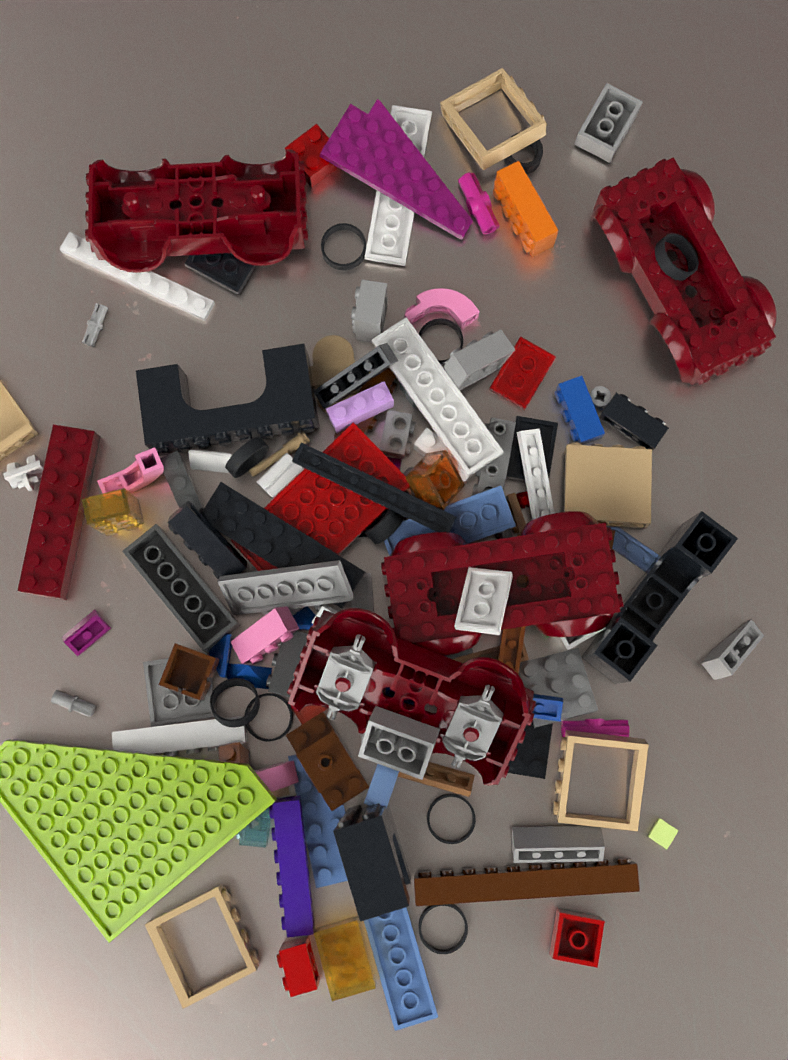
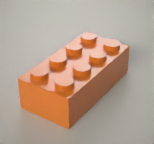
[493,161,559,257]

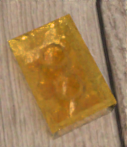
[82,488,144,536]
[314,916,376,1002]

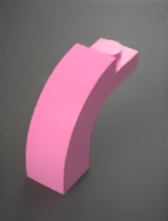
[404,288,480,329]
[97,447,164,502]
[255,760,299,792]

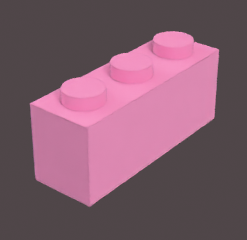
[230,606,300,665]

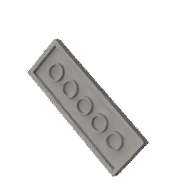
[217,560,354,615]

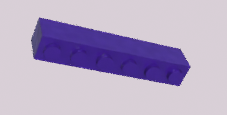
[269,795,315,938]

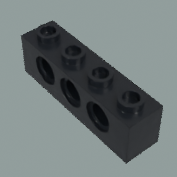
[313,343,398,409]

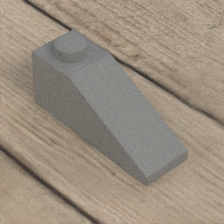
[702,619,764,680]

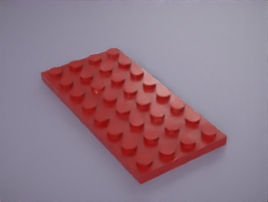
[230,422,413,571]

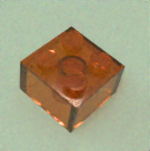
[405,450,465,510]

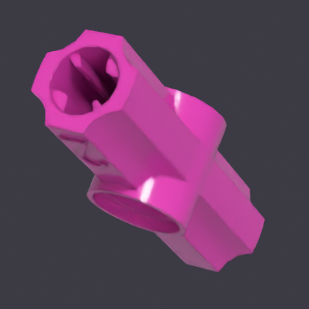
[458,172,500,235]
[561,719,630,737]

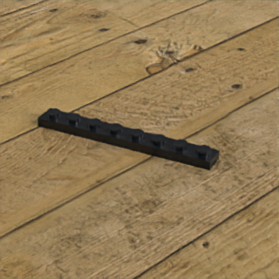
[292,442,457,533]

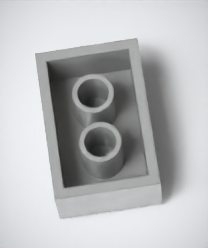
[575,83,643,163]
[351,279,388,343]
[442,330,515,390]
[358,706,440,780]

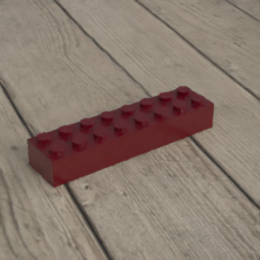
[17,424,101,601]

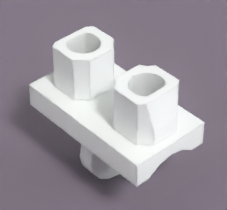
[3,455,44,491]

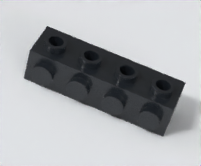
[167,500,247,579]

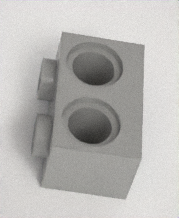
[380,410,416,459]

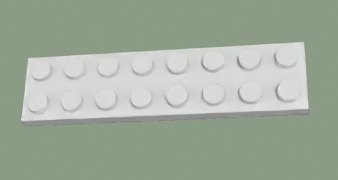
[365,105,432,266]
[371,317,504,477]

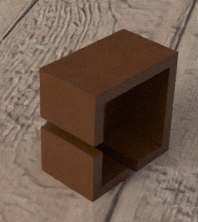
[159,643,220,701]

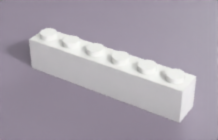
[112,716,248,756]

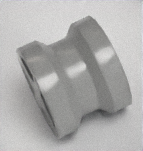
[590,386,611,411]

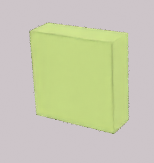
[647,818,678,849]

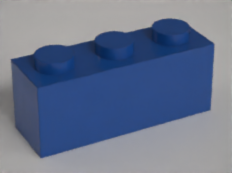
[555,376,605,445]

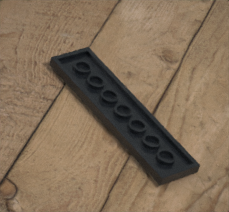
[201,482,366,609]

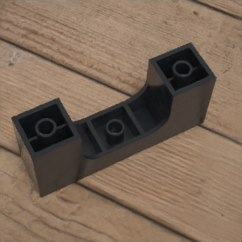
[136,343,320,456]
[582,511,738,684]
[333,803,411,922]

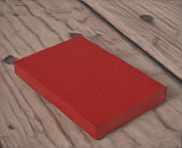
[489,336,556,410]

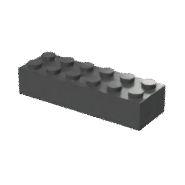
[122,524,240,652]

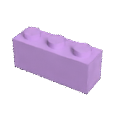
[326,382,394,433]

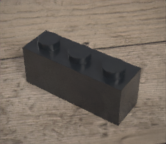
[599,392,669,451]

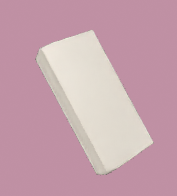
[189,449,232,473]

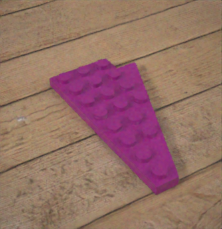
[320,99,473,240]

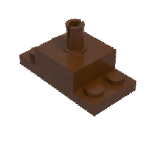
[286,712,369,811]

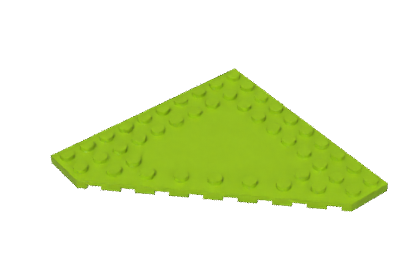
[0,739,277,943]

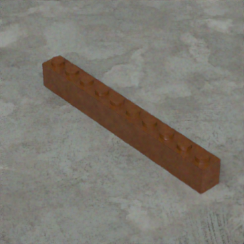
[414,858,640,906]

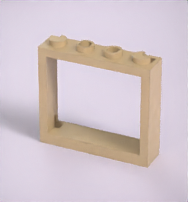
[440,68,547,170]
[553,730,649,831]
[145,884,260,1009]

